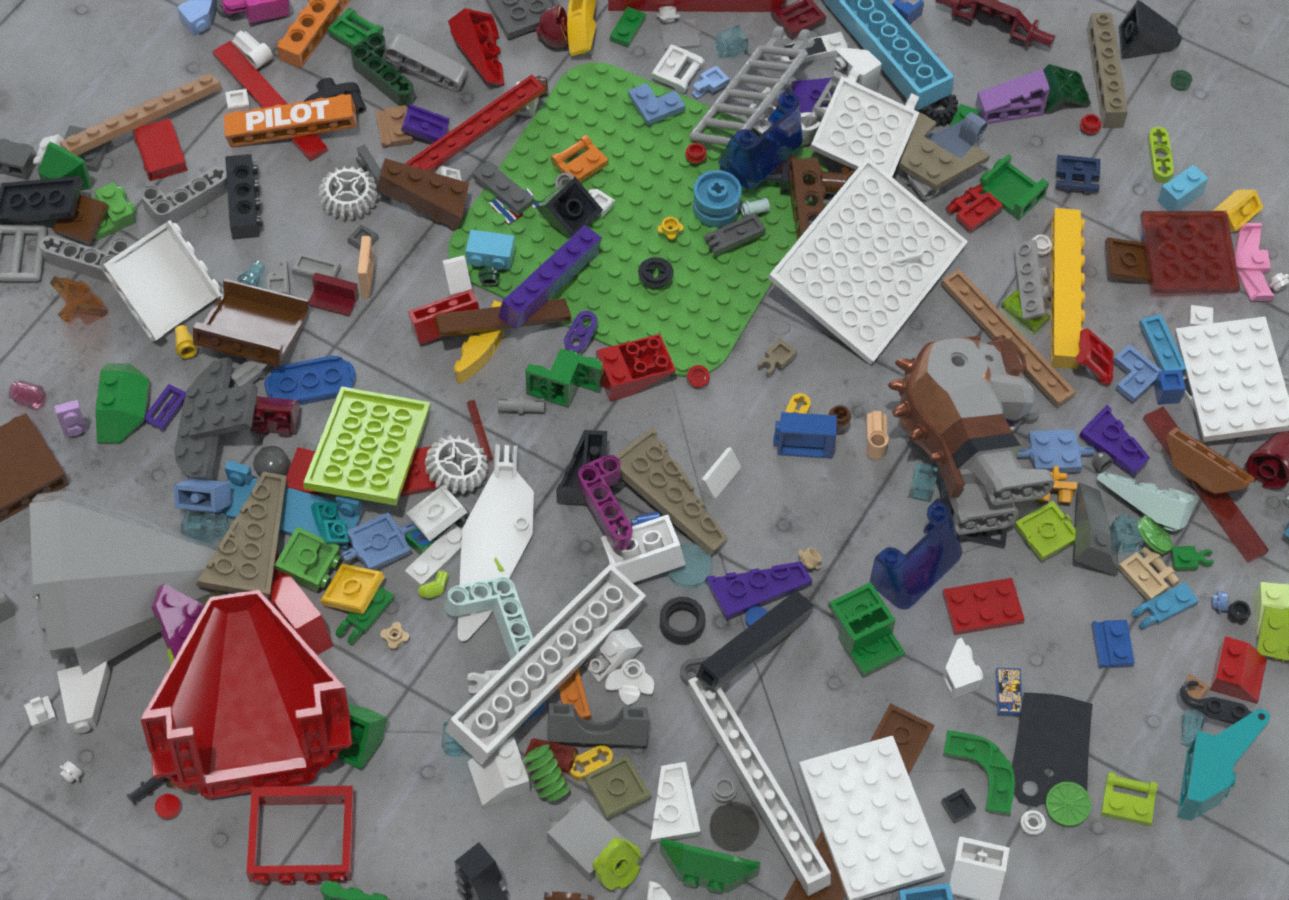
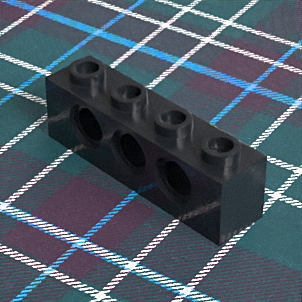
[225,154,262,240]

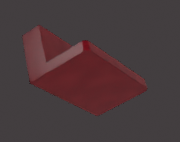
[309,272,359,317]

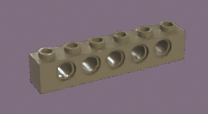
[1087,13,1128,128]

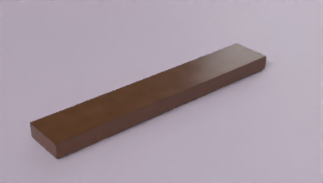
[434,298,571,337]

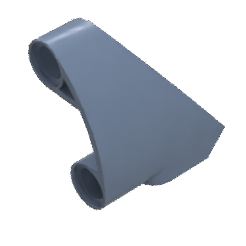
[905,112,988,159]

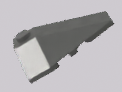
[1075,482,1118,576]

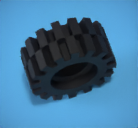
[918,94,958,127]

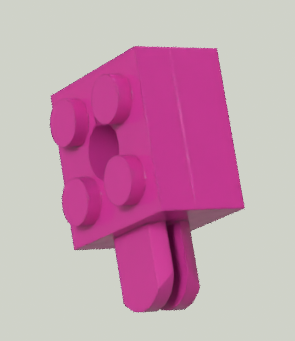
[222,0,289,23]

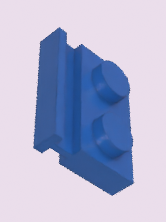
[1091,620,1135,669]

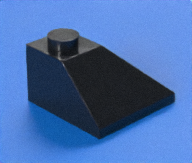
[536,177,603,238]

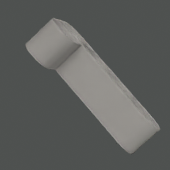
[382,33,468,91]
[140,166,227,226]
[39,236,130,283]

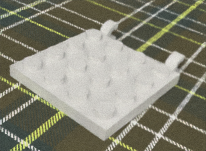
[809,66,919,177]

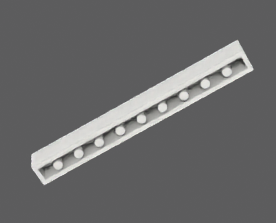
[688,677,831,896]

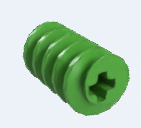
[522,745,570,801]

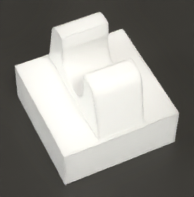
[24,696,57,729]

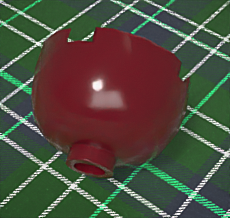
[536,5,569,48]

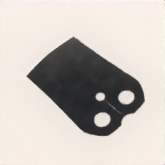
[1012,692,1093,807]

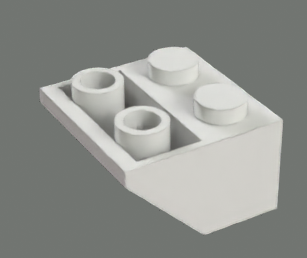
[831,47,882,92]
[949,836,1010,900]

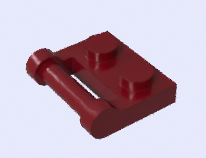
[771,0,826,38]

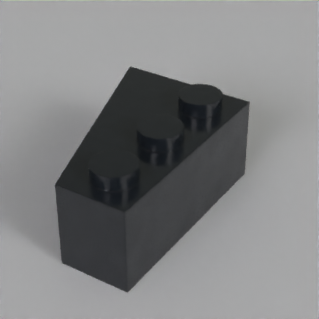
[556,430,608,505]
[454,842,509,900]

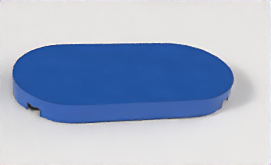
[264,356,356,405]

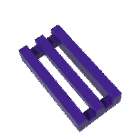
[144,384,186,432]

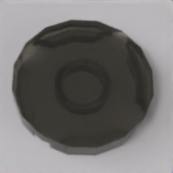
[709,802,759,852]

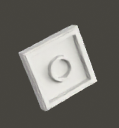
[406,485,467,541]

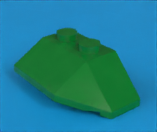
[95,363,150,444]
[660,838,761,894]

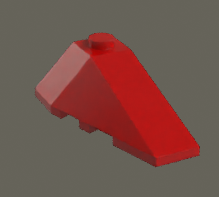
[448,8,504,86]

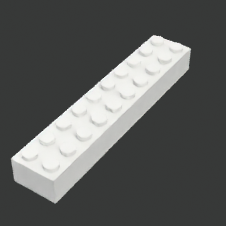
[445,564,646,764]

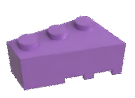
[975,69,1050,124]

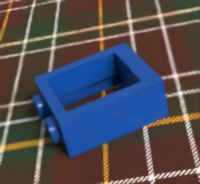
[773,412,837,459]

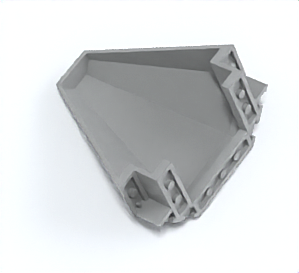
[29,490,226,675]

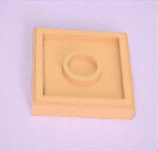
[358,236,374,298]

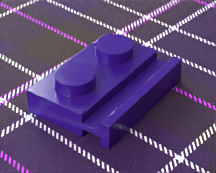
[401,104,450,143]

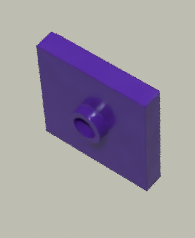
[791,78,834,113]

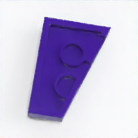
[1079,404,1150,477]

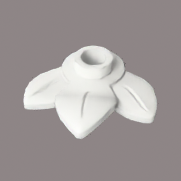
[605,659,654,706]

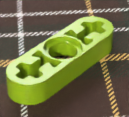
[1147,127,1174,183]

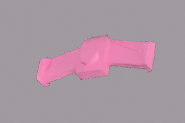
[1233,223,1275,301]

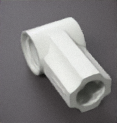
[232,31,273,70]

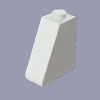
[57,662,111,733]

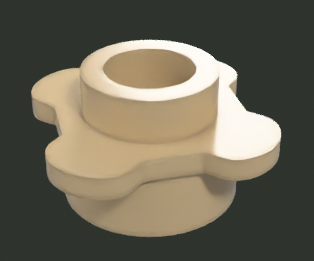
[798,547,822,570]
[380,622,409,649]

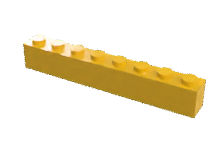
[1050,208,1085,369]

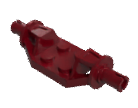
[935,0,1056,48]

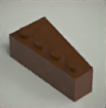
[375,158,469,231]

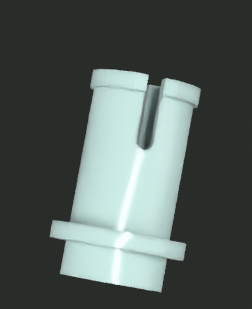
[740,198,770,217]

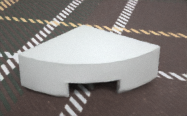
[647,881,671,900]

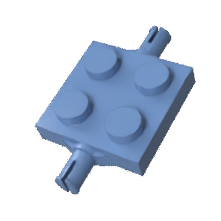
[1017,430,1095,473]
[340,512,416,570]

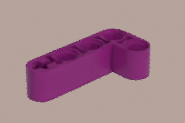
[578,455,633,551]

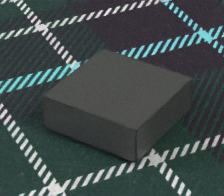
[347,224,379,250]

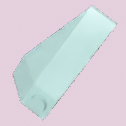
[1097,472,1199,531]

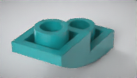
[311,502,349,544]

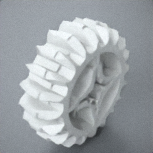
[319,165,378,221]
[425,435,488,495]

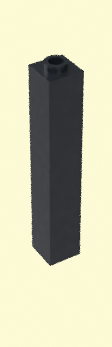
[696,590,814,693]

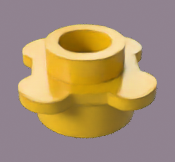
[657,217,684,240]

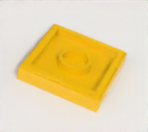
[320,563,385,614]

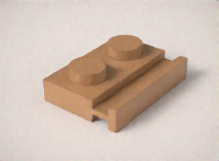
[375,105,413,148]

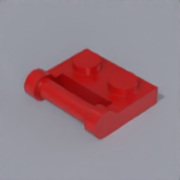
[1076,328,1114,386]

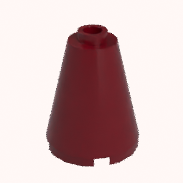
[1246,431,1289,490]

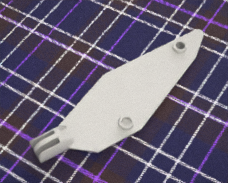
[457,444,534,642]

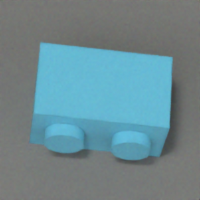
[1158,165,1209,215]
[466,230,515,270]

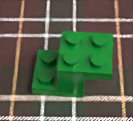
[525,348,603,408]
[828,582,905,677]

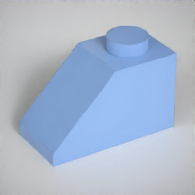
[177,0,217,36]

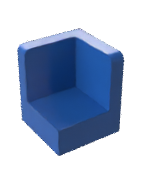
[892,0,924,25]
[1154,370,1186,405]

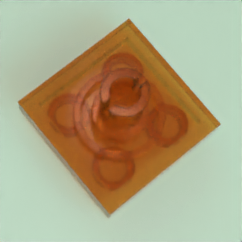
[50,276,109,322]

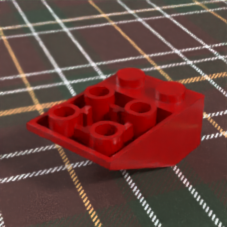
[596,334,676,401]

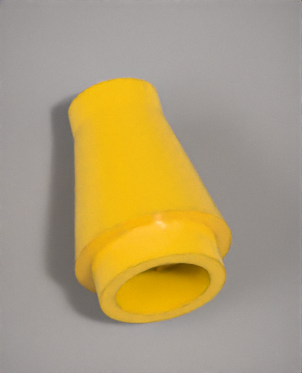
[175,325,198,359]

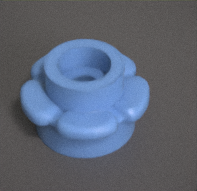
[1213,590,1228,614]

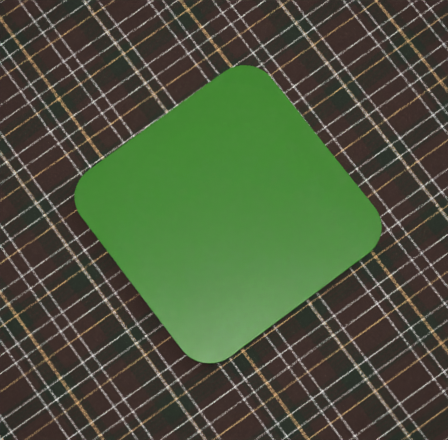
[448,62,828,377]

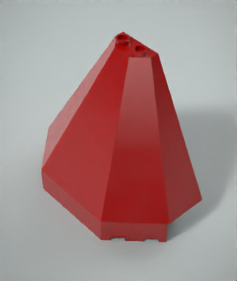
[140,590,352,799]

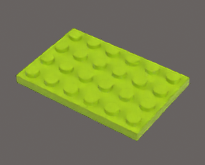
[304,387,430,506]

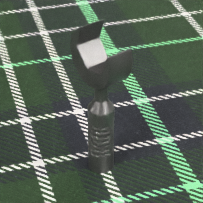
[1009,409,1040,434]

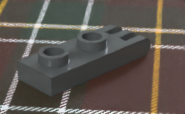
[356,144,391,201]
[703,213,766,256]

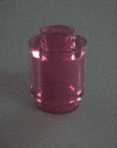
[9,381,46,408]

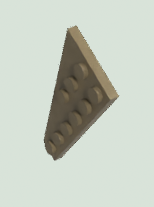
[610,427,728,556]
[196,472,287,599]

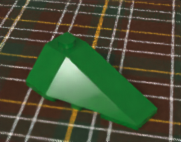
[337,703,387,769]

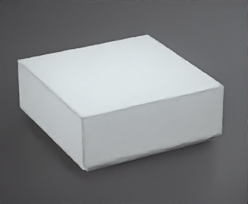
[225,89,250,113]

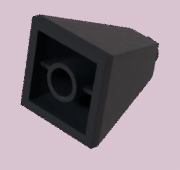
[1119,0,1181,59]

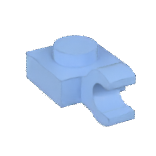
[692,66,730,99]

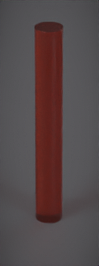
[467,400,493,462]

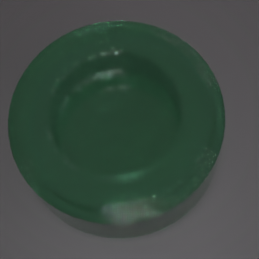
[1170,70,1193,91]

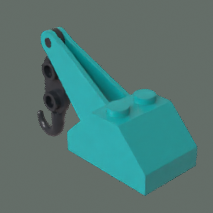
[1177,681,1270,821]

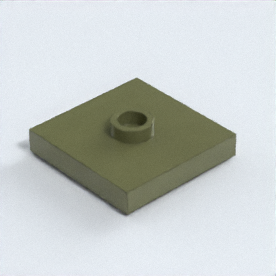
[583,755,651,821]

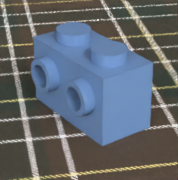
[174,478,231,513]

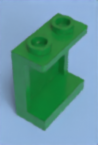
[979,154,1049,221]

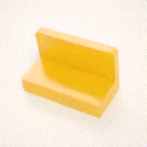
[1210,190,1264,232]

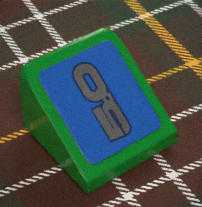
[405,529,437,555]

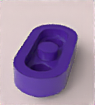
[564,310,599,354]

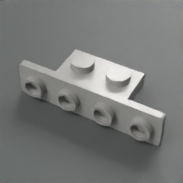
[1014,239,1052,320]

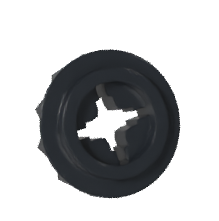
[638,257,674,289]

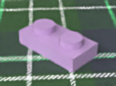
[54,400,88,437]

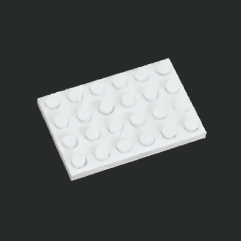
[1175,317,1289,442]
[798,736,946,900]

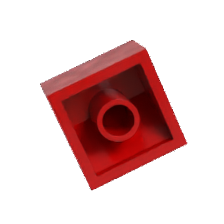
[1210,636,1267,704]

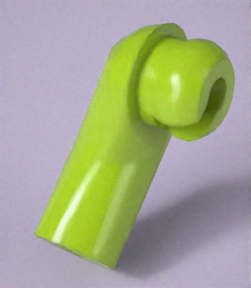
[418,571,449,599]

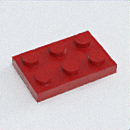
[942,578,1025,635]

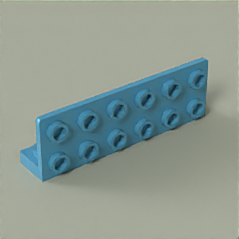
[216,460,363,550]

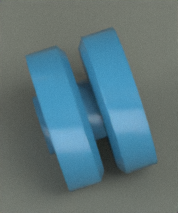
[693,170,742,227]

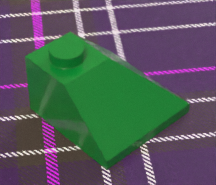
[38,141,93,191]

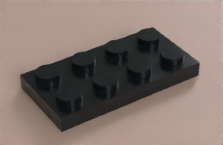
[0,176,83,224]

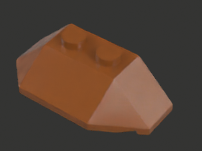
[1166,427,1255,494]

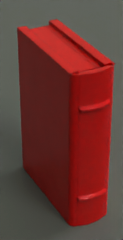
[132,118,188,181]

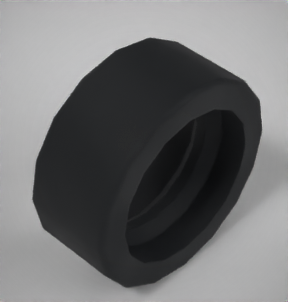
[660,596,705,645]

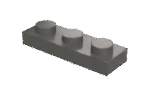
[473,161,534,216]

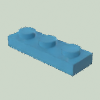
[1139,314,1186,374]

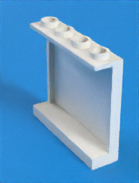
[100,220,222,342]

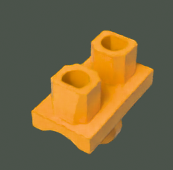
[1036,466,1077,504]

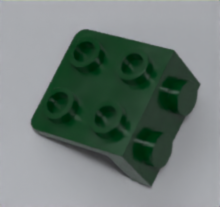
[1043,64,1091,114]

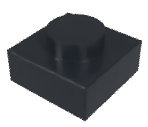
[941,788,977,823]

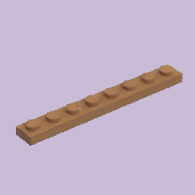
[60,73,222,156]
[941,269,1076,407]

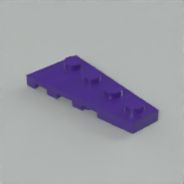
[705,561,812,620]

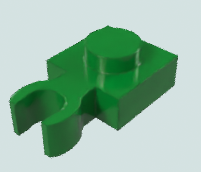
[1170,546,1214,572]

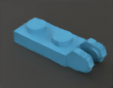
[1131,582,1199,630]

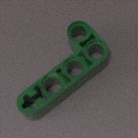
[351,33,415,108]

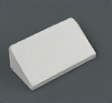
[701,447,741,499]

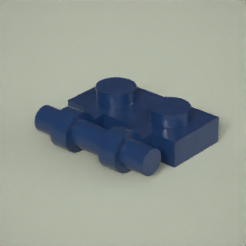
[1055,155,1101,194]

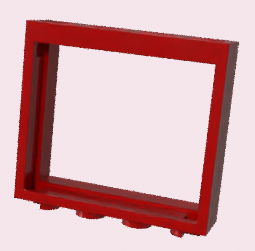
[246,785,355,885]

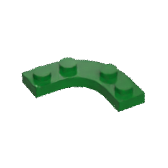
[943,730,1015,816]

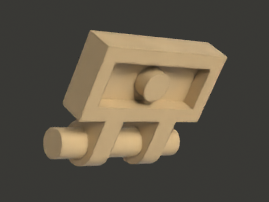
[1118,546,1180,601]

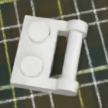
[652,44,705,94]

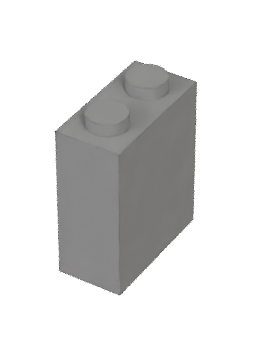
[547,799,625,882]

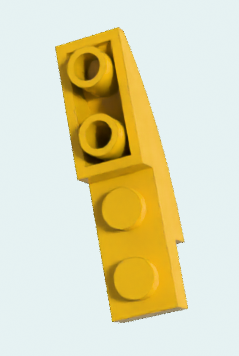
[567,0,597,56]
[454,300,504,384]

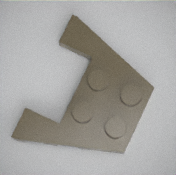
[900,113,990,190]

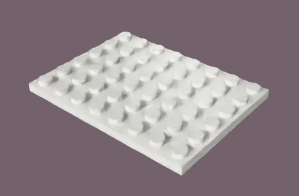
[767,157,968,364]

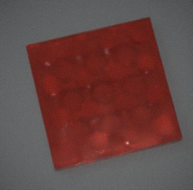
[1140,211,1241,293]

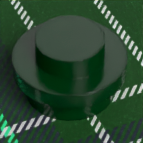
[478,267,500,285]

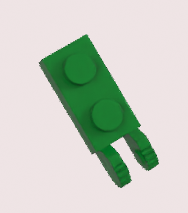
[335,586,395,645]
[320,881,390,900]

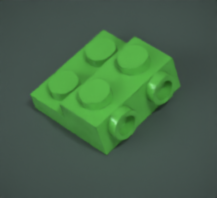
[93,182,137,241]
[275,526,341,592]

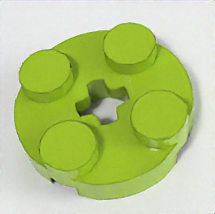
[592,837,642,890]

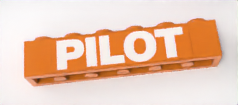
[224,94,357,147]

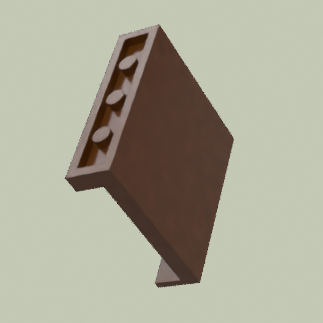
[193,278,309,367]
[0,413,70,522]

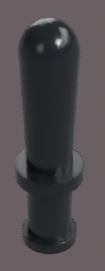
[126,777,168,805]

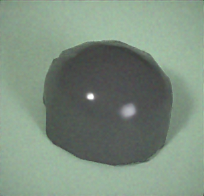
[253,446,291,477]

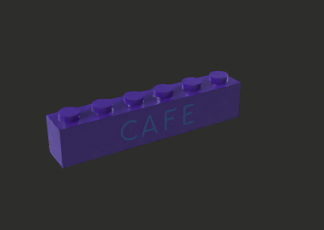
[499,225,602,330]

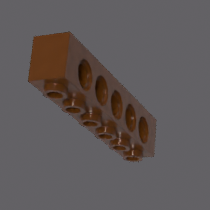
[788,158,826,241]

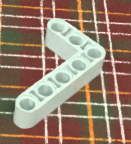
[444,577,533,660]

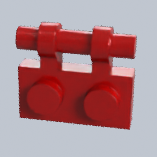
[946,185,1003,232]

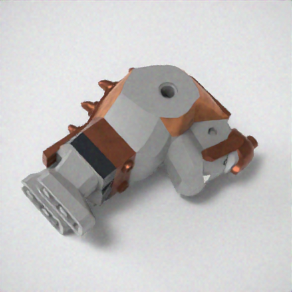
[888,335,1055,535]

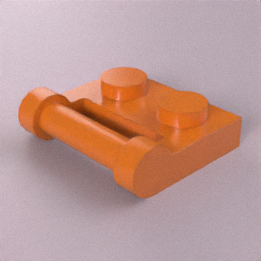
[550,135,608,183]

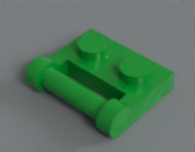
[327,8,384,48]

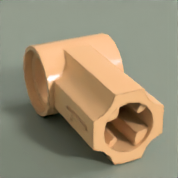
[866,411,889,460]

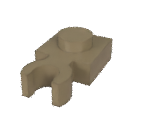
[757,338,797,377]

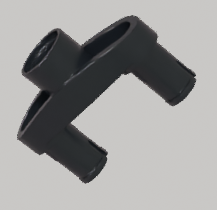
[304,77,366,114]

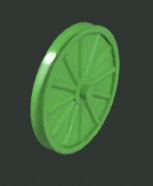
[1138,516,1172,554]
[1045,782,1091,827]

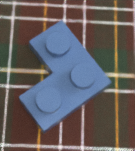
[628,83,685,126]
[1114,344,1163,403]

